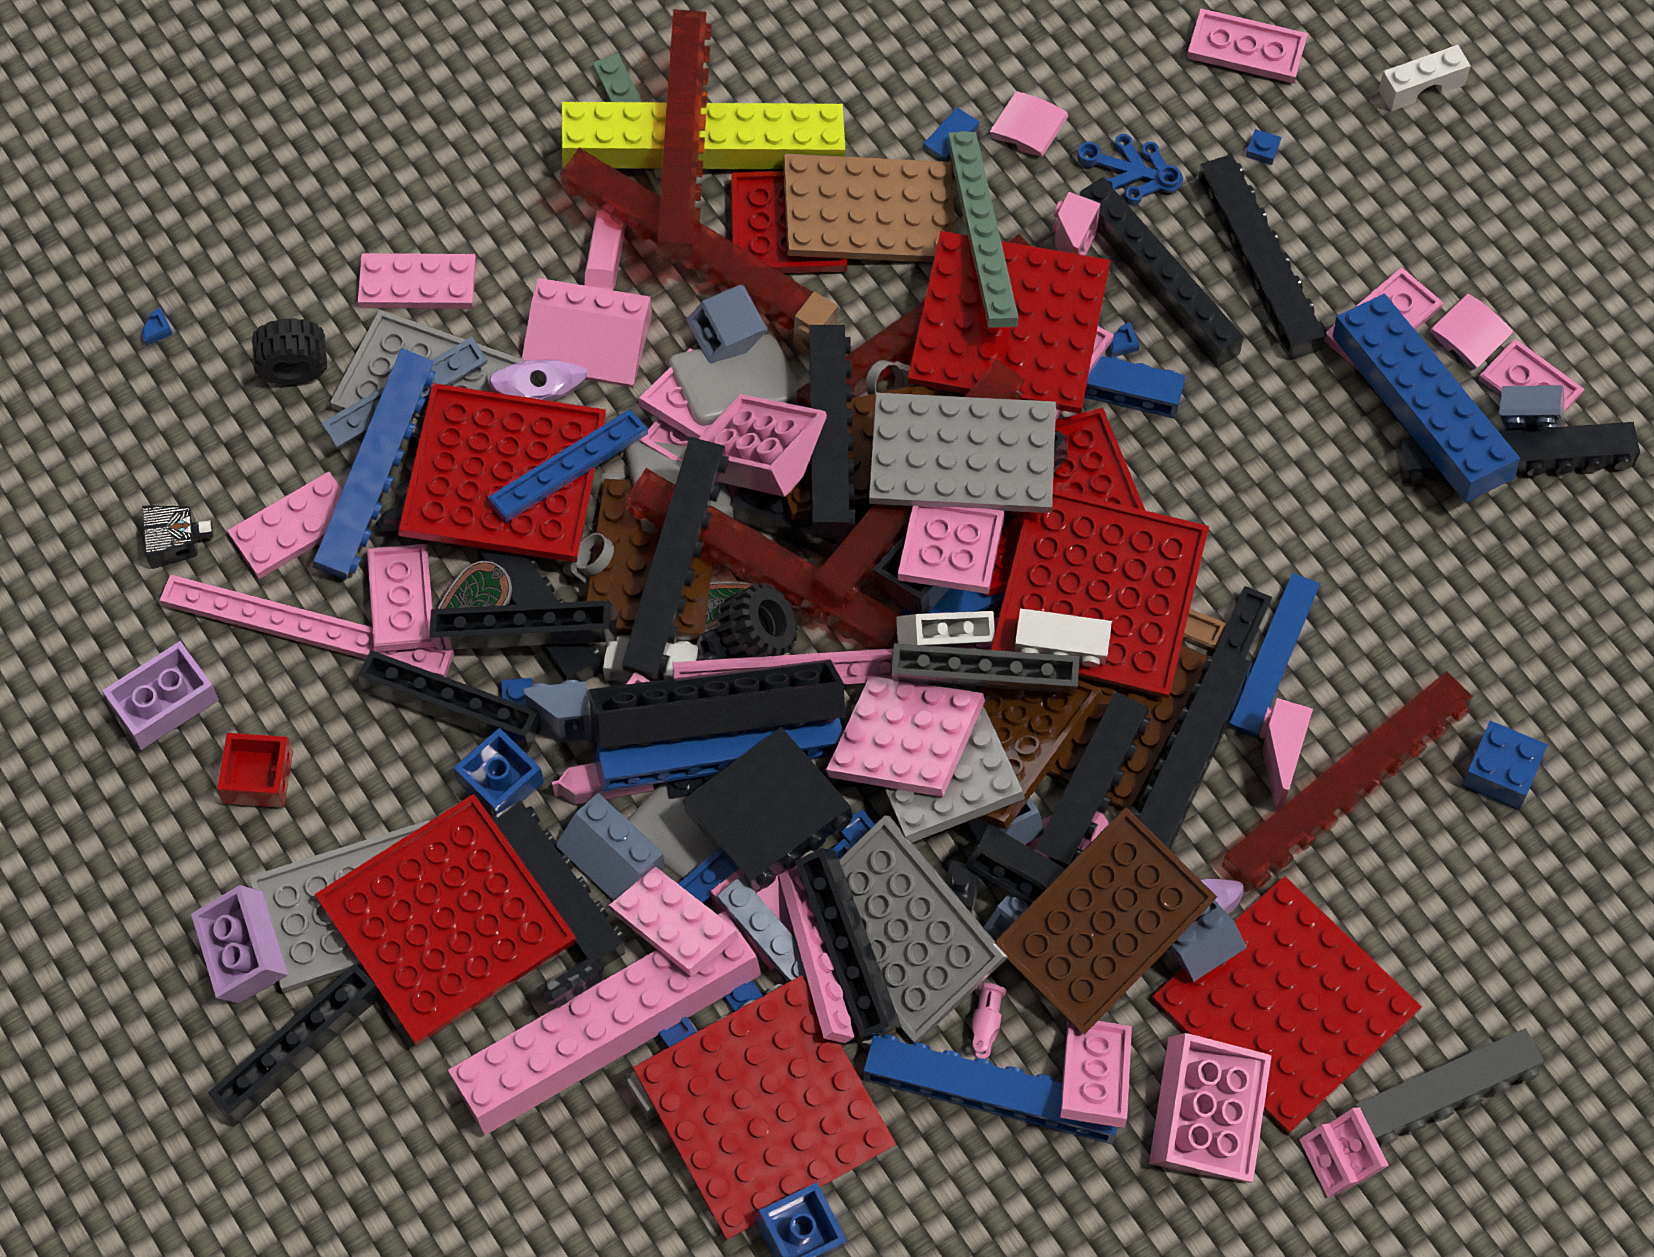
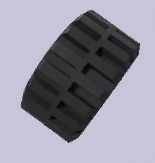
[252,318,328,385]
[718,583,798,658]

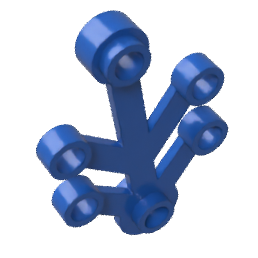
[1077,134,1183,206]

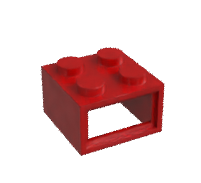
[217,733,293,808]

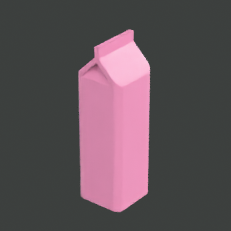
[584,207,627,290]
[552,763,654,805]

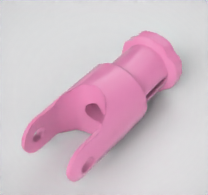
[971,983,1006,1059]

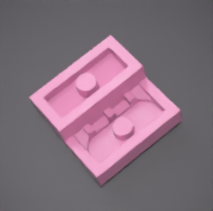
[990,91,1069,157]
[1429,293,1514,370]
[1299,1107,1389,1198]

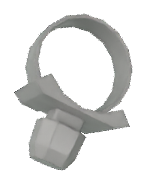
[866,360,913,395]
[563,533,614,586]

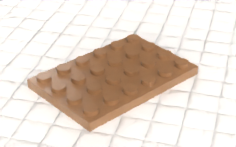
[783,154,956,262]

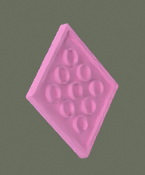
[826,676,985,797]

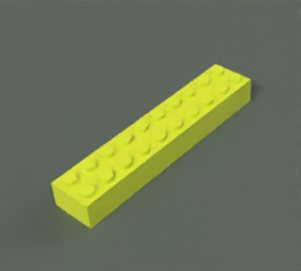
[562,102,845,169]

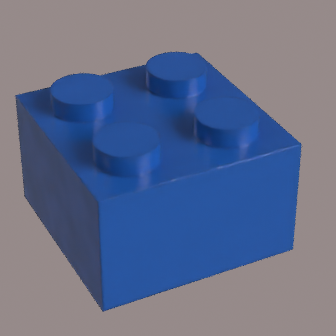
[1462,720,1548,810]
[454,728,544,817]
[754,1182,847,1257]

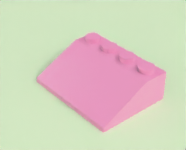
[522,278,652,388]
[699,394,827,497]
[1149,1033,1272,1183]

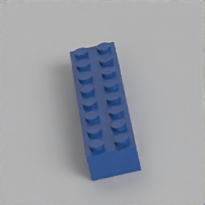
[1332,293,1520,503]

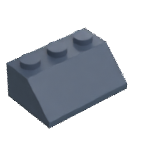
[556,793,665,901]

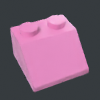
[1052,192,1100,255]

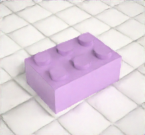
[102,641,219,750]
[191,885,288,1003]

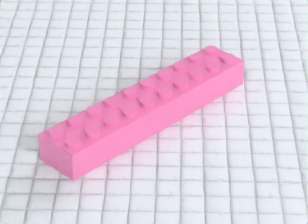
[448,911,761,1135]

